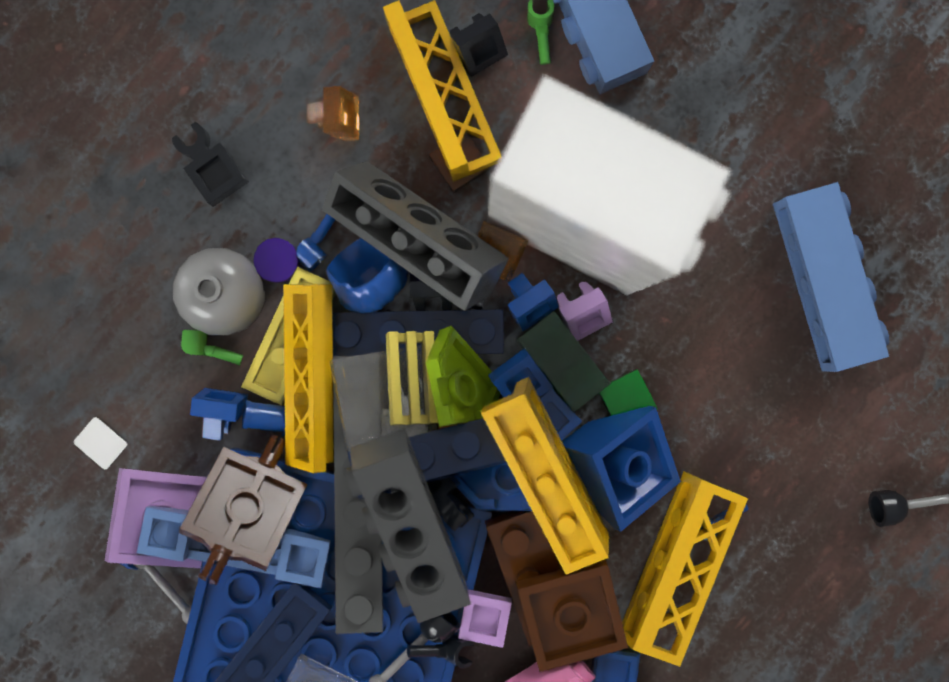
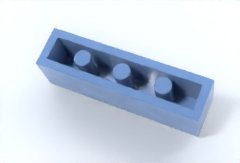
[553,0,654,95]
[773,182,889,372]

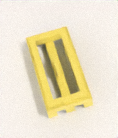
[386,331,439,426]

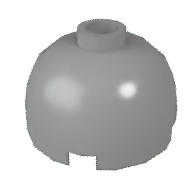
[173,248,265,336]

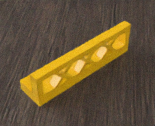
[383,0,502,182]
[283,284,334,473]
[481,377,609,575]
[622,471,748,667]

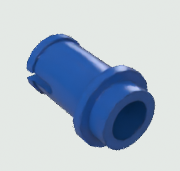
[242,400,285,437]

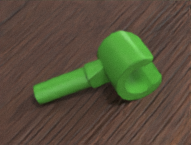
[527,0,554,65]
[181,330,243,366]

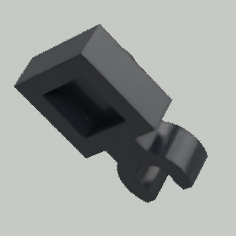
[172,122,249,207]

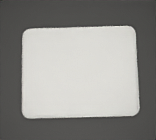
[74,417,127,470]

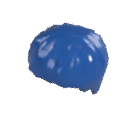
[326,238,408,313]

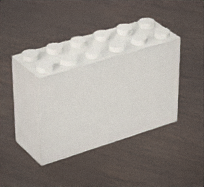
[487,76,731,296]

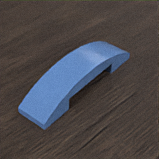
[137,506,331,588]

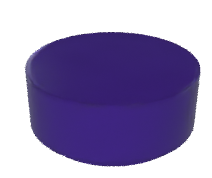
[254,238,300,283]

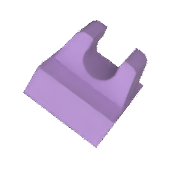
[557,281,613,342]
[458,589,512,648]

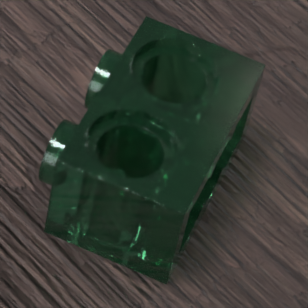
[516,311,611,412]

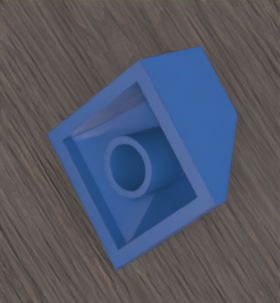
[562,406,681,532]

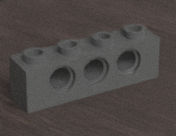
[322,161,509,311]
[345,428,471,623]

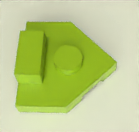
[426,326,501,427]

